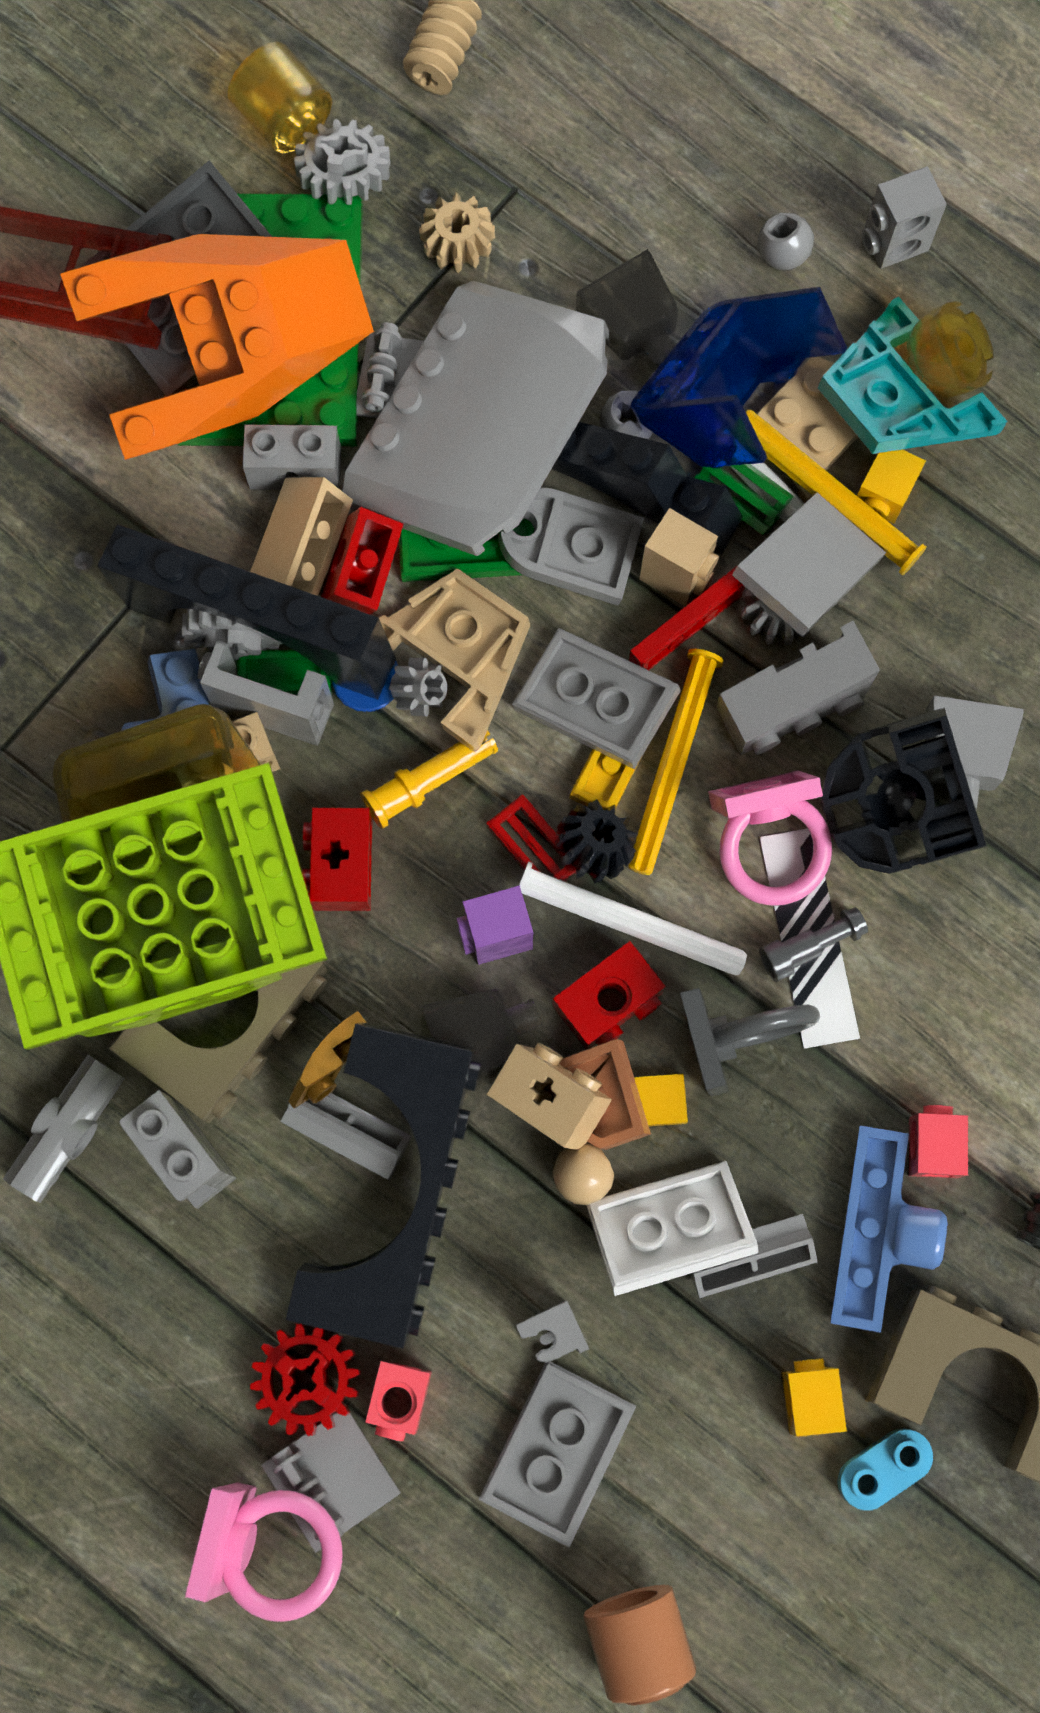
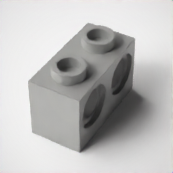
[862,166,947,269]

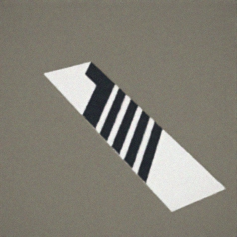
[760,829,860,1049]

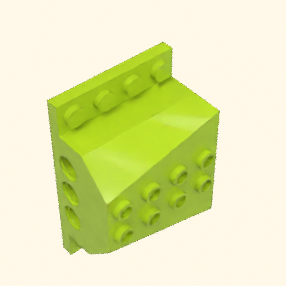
[0,763,328,1050]

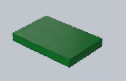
[399,518,534,582]

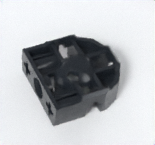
[821,707,987,874]

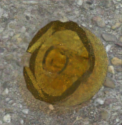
[907,301,994,398]

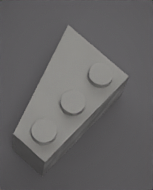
[716,620,880,756]

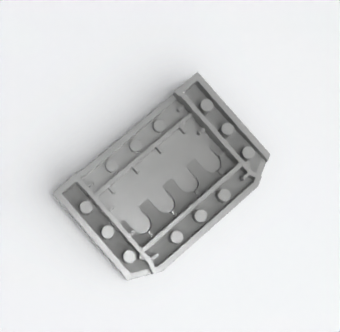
[342,280,609,556]

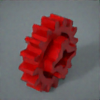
[250,1324,361,1436]

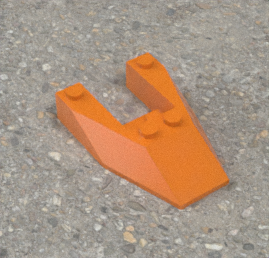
[60,234,374,460]

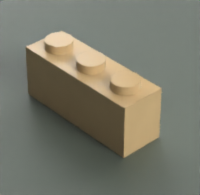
[250,477,353,596]

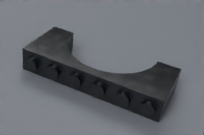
[97,524,396,700]
[286,1022,482,1348]

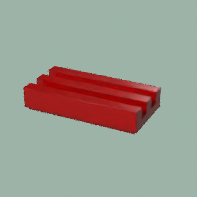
[486,794,577,882]

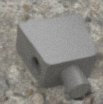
[925,695,1024,810]

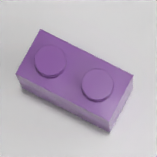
[456,885,533,965]

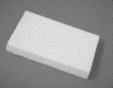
[586,1161,759,1296]

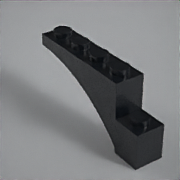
[552,422,743,555]

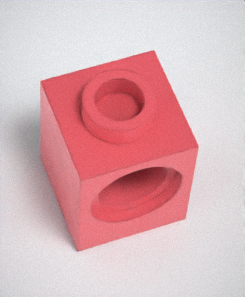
[909,1105,968,1179]
[365,1360,432,1441]

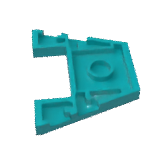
[817,296,1007,454]

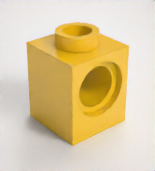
[857,449,926,524]
[782,1358,847,1437]

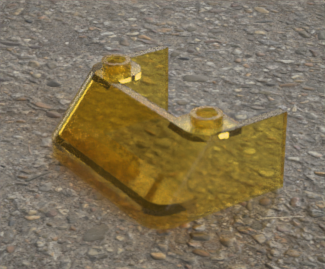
[53,704,261,823]

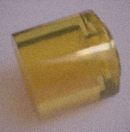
[227,41,333,154]

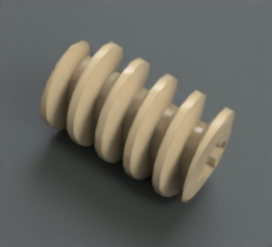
[403,0,482,95]

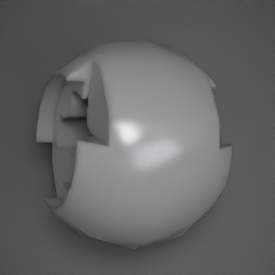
[599,391,657,439]

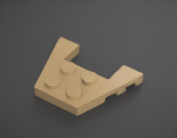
[758,355,858,504]
[379,569,530,753]

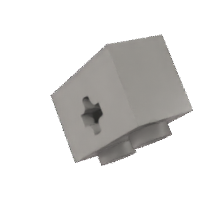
[243,425,341,490]

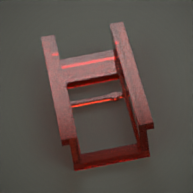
[0,206,173,350]

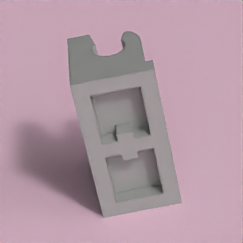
[516,1301,589,1362]

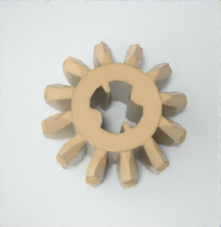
[419,192,495,274]

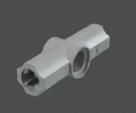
[3,1055,125,1203]

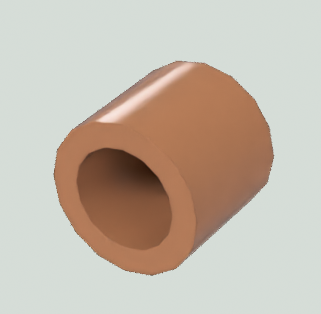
[583,1585,697,1705]

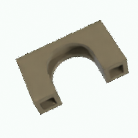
[110,961,328,1124]
[865,1285,1040,1484]

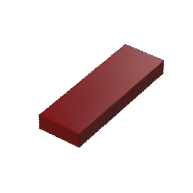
[628,566,745,670]

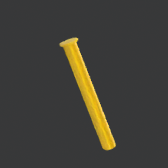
[734,410,927,576]
[628,649,724,875]

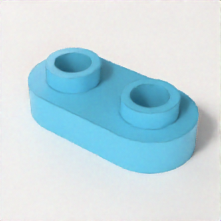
[838,1428,933,1510]

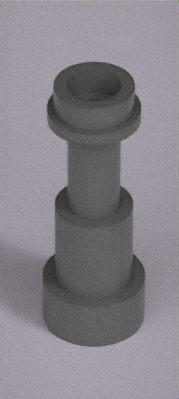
[759,907,868,982]

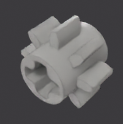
[389,657,448,717]

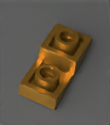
[288,1011,367,1109]

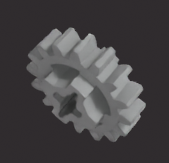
[294,119,390,205]
[182,609,282,660]

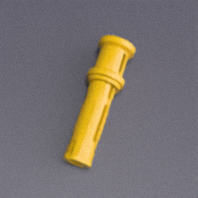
[360,730,498,829]

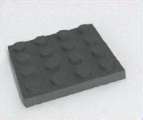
[79,160,272,396]

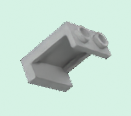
[198,641,334,746]
[120,1090,237,1209]

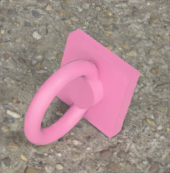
[708,770,832,906]
[185,1482,342,1622]

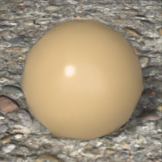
[552,1142,614,1205]

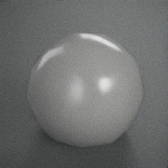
[758,212,814,271]

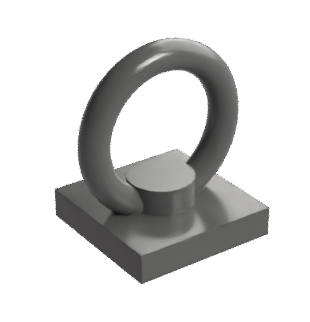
[680,988,820,1097]

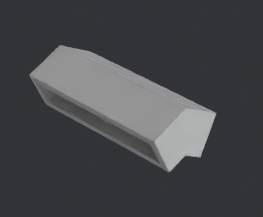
[280,1093,411,1180]
[690,1214,818,1298]

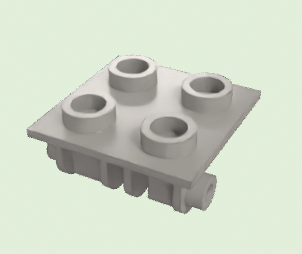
[357,322,424,419]
[261,1413,401,1553]

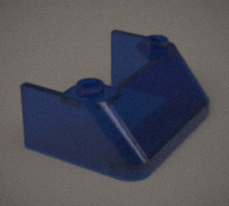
[631,287,847,469]

